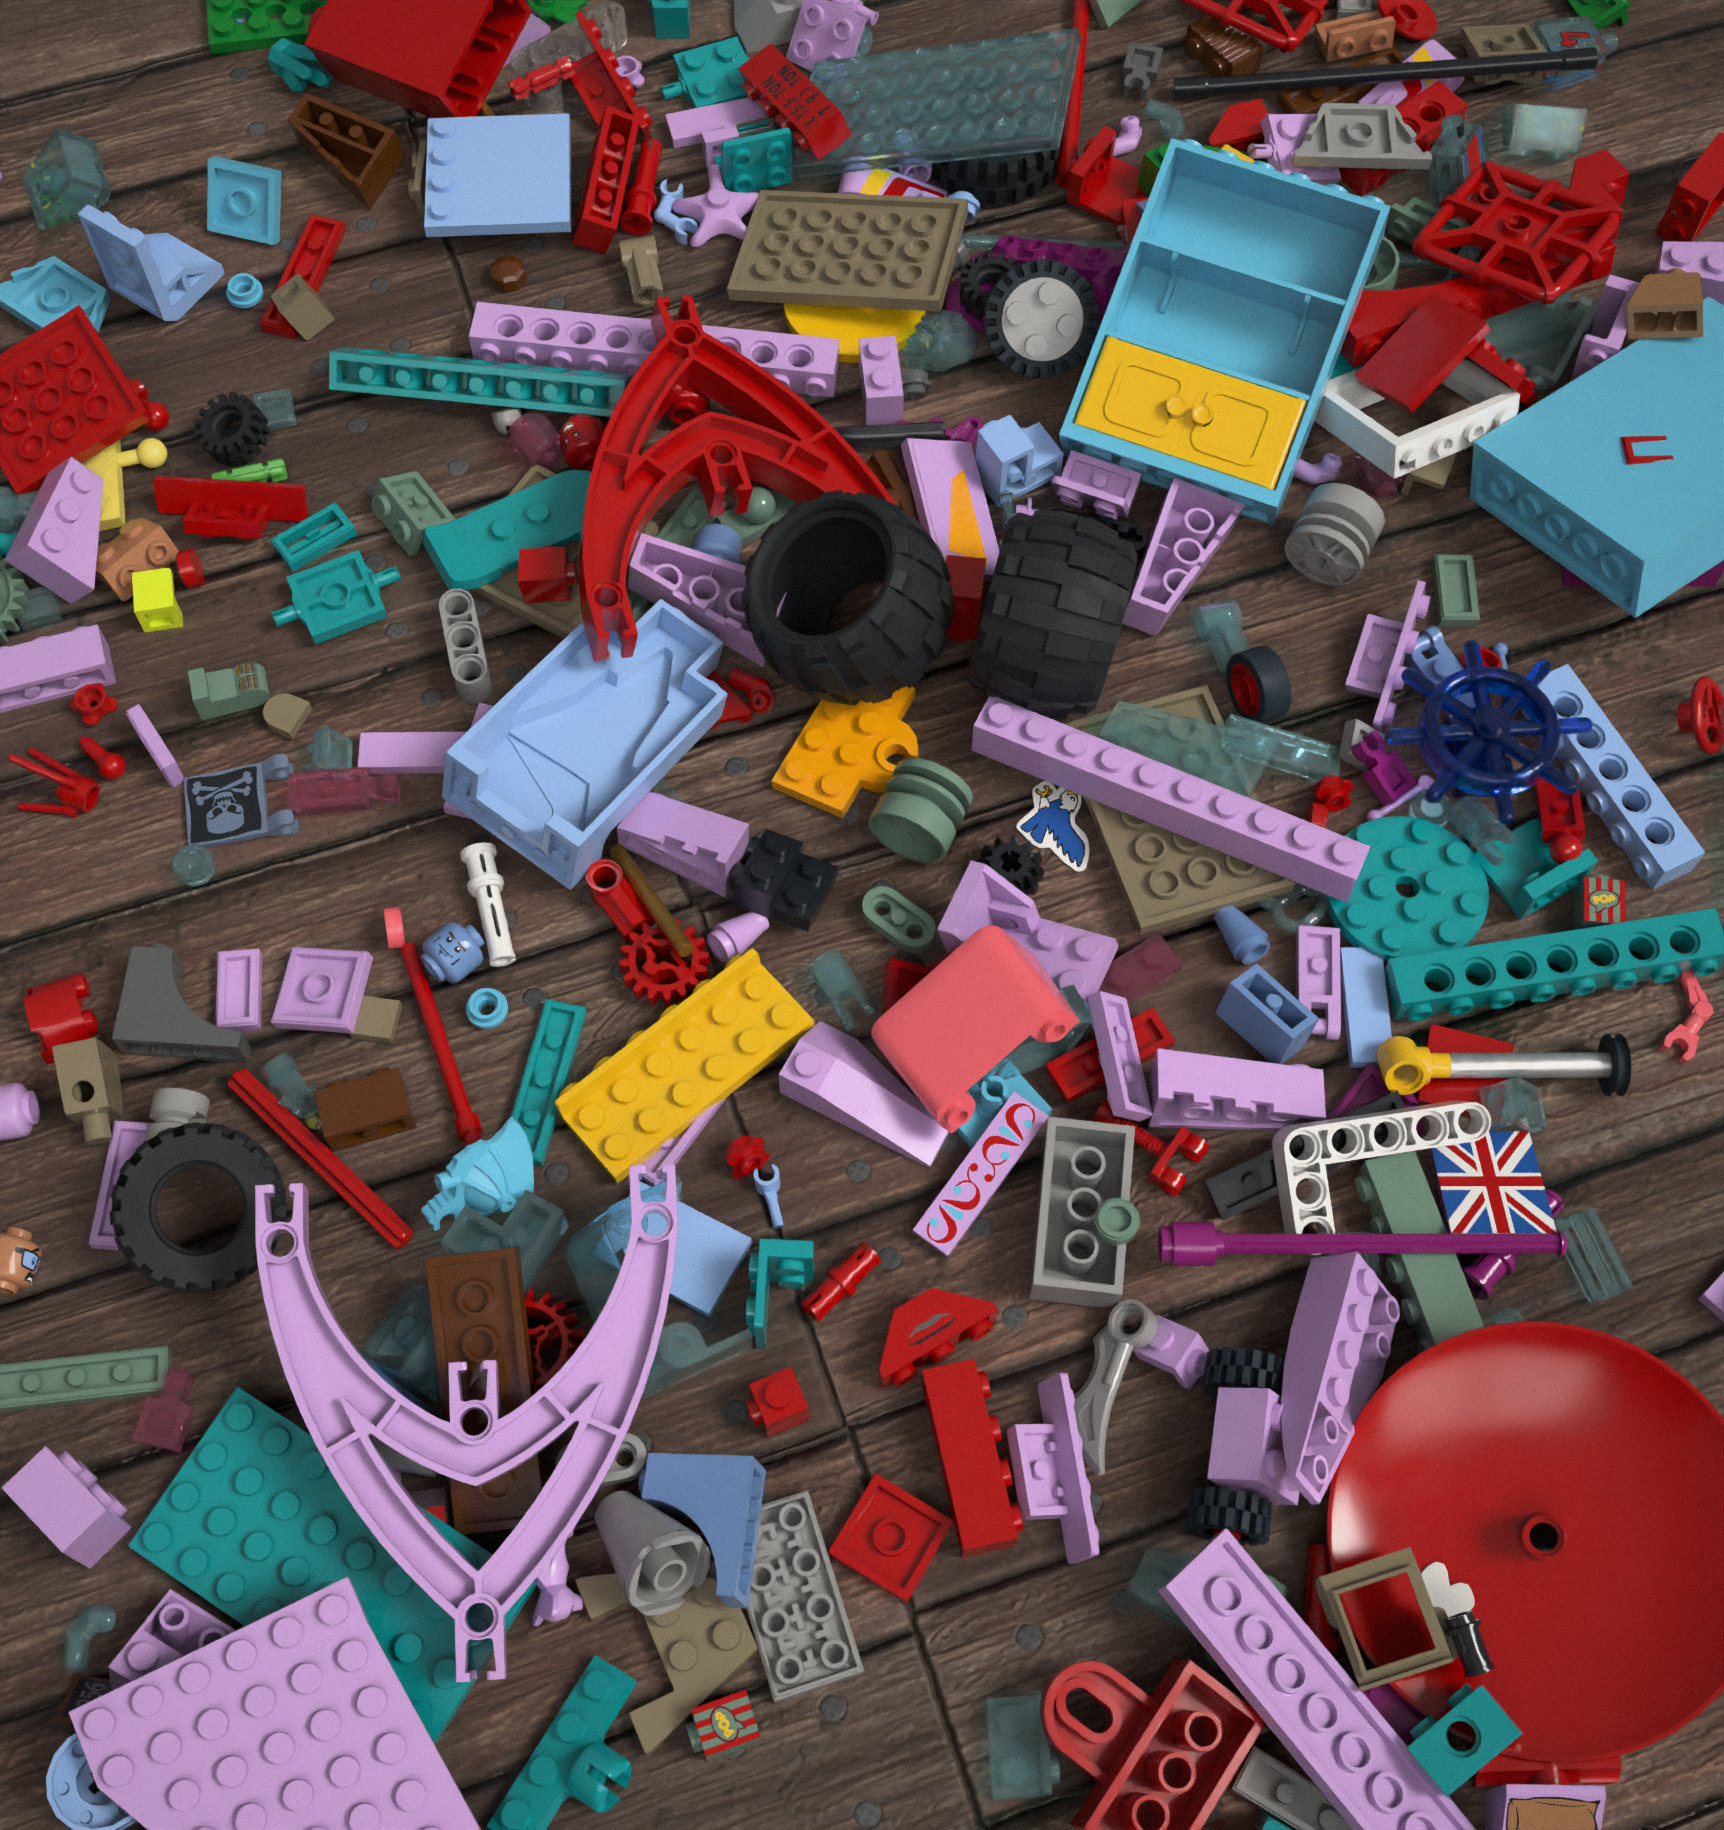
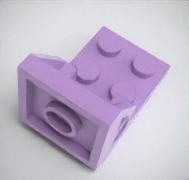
[937,860,1118,1017]

